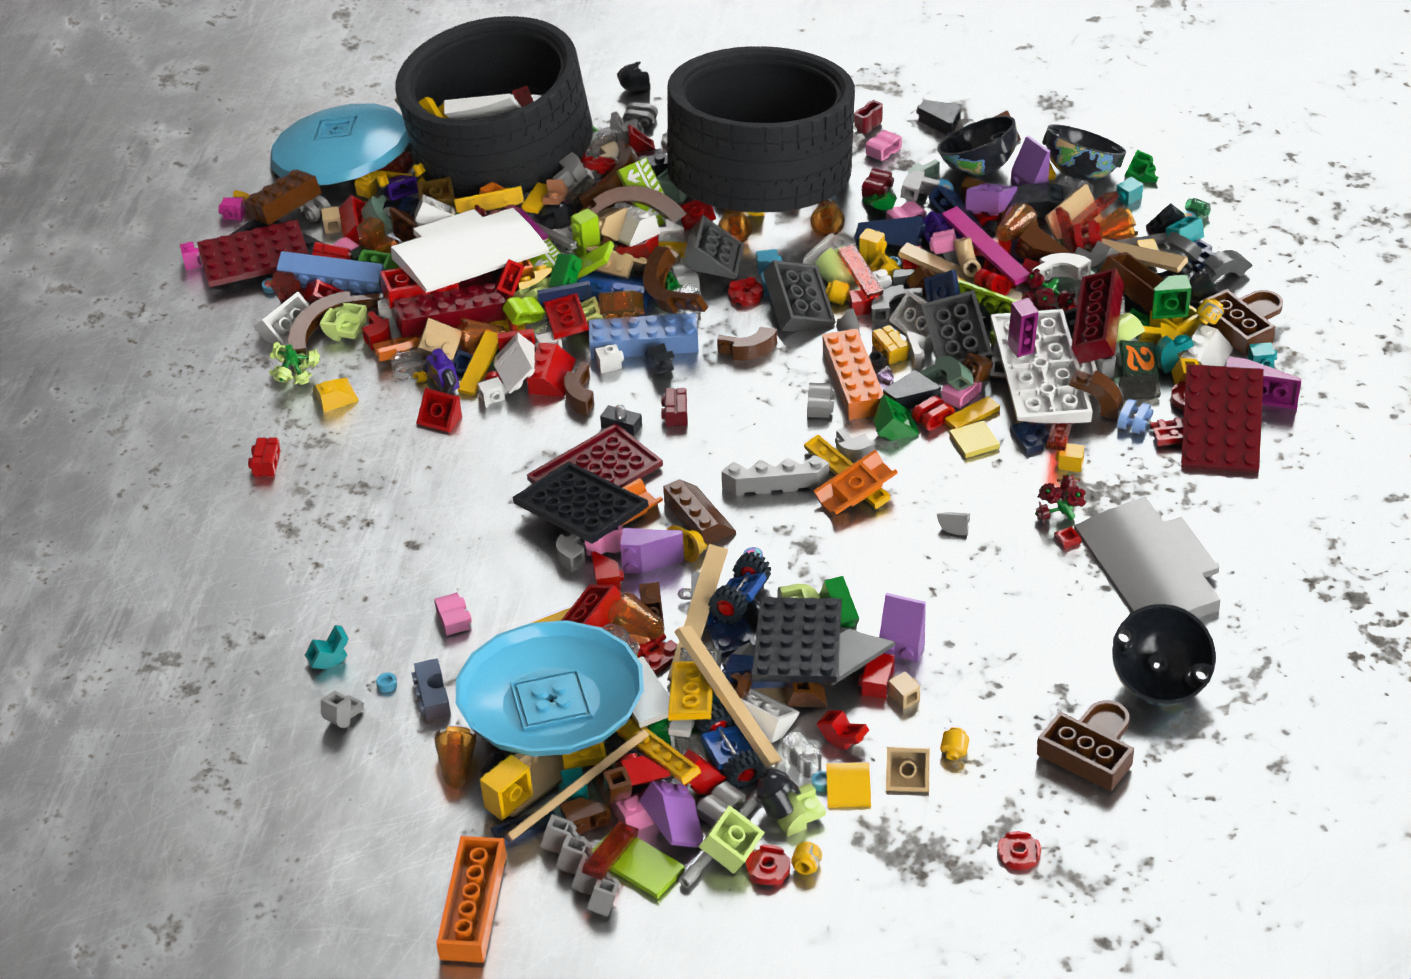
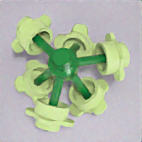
[269,342,320,385]

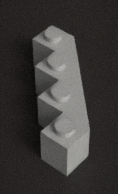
[721,455,829,496]
[540,815,620,916]

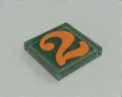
[1119,340,1159,379]

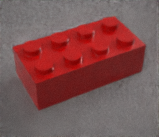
[380,268,459,309]

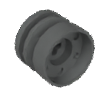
[1160,232,1202,275]

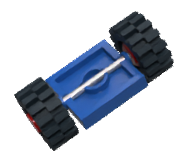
[708,551,772,624]
[694,703,765,789]

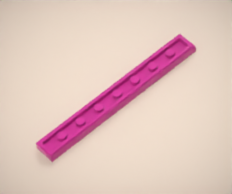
[942,206,1030,286]

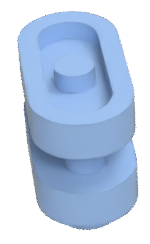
[1117,398,1154,434]

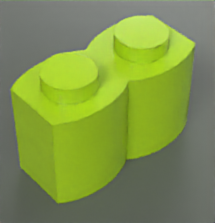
[503,297,546,325]

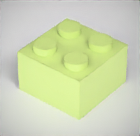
[699,805,764,874]

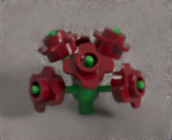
[1021,268,1075,311]
[1035,473,1086,524]

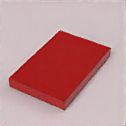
[543,293,589,339]

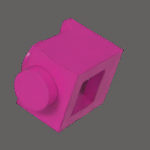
[218,197,246,222]
[180,242,203,270]

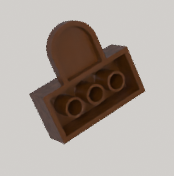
[1199,289,1284,356]
[1036,700,1135,792]

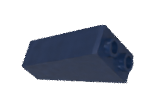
[927,185,983,229]
[854,216,926,252]
[722,654,787,689]

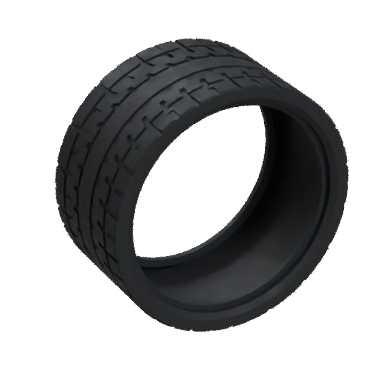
[395,16,593,198]
[667,46,855,213]

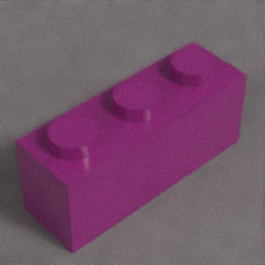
[1007,298,1039,358]

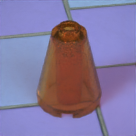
[810,198,845,237]
[996,203,1038,242]
[1087,205,1138,240]
[718,209,752,243]
[458,318,508,353]
[608,592,665,639]
[434,726,477,788]

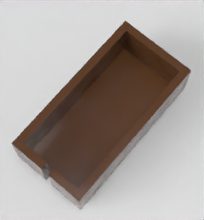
[244,169,322,225]
[1099,252,1164,313]

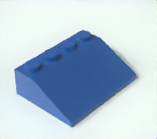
[577,271,650,314]

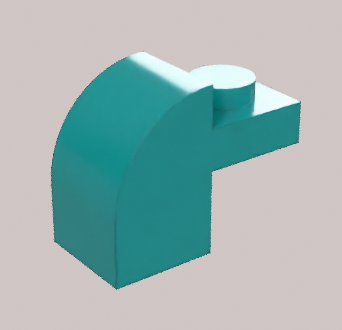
[1155,335,1194,373]
[305,625,349,669]

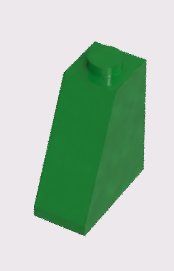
[819,575,860,630]

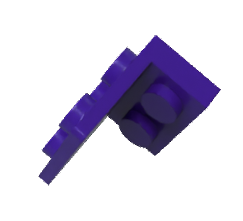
[923,211,963,243]

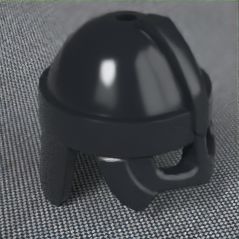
[617,61,651,93]
[1189,269,1219,305]
[756,769,801,820]

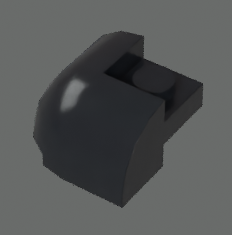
[537,201,575,230]

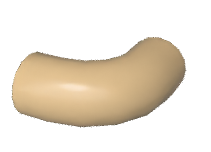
[954,237,981,277]

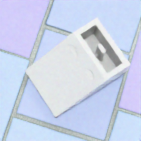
[494,333,535,394]

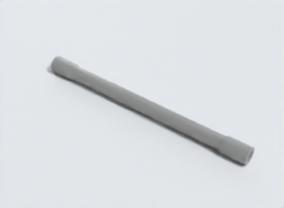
[679,763,787,888]

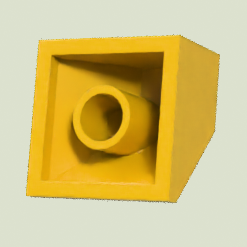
[312,378,359,412]

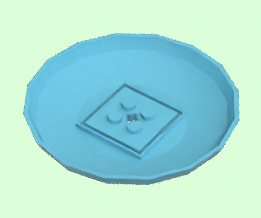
[270,103,410,185]
[455,620,644,756]

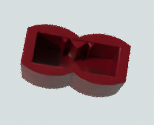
[854,100,883,134]
[861,168,895,197]

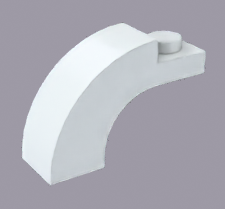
[1032,253,1091,282]

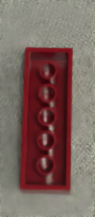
[1071,268,1124,364]
[393,283,506,338]

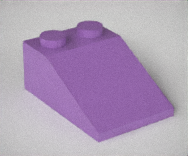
[1010,135,1050,186]
[966,183,1017,216]
[620,528,684,574]
[879,592,926,662]
[639,781,703,848]

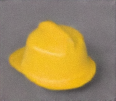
[666,525,708,563]

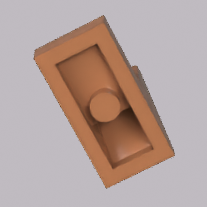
[542,179,570,205]

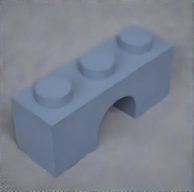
[411,658,451,721]

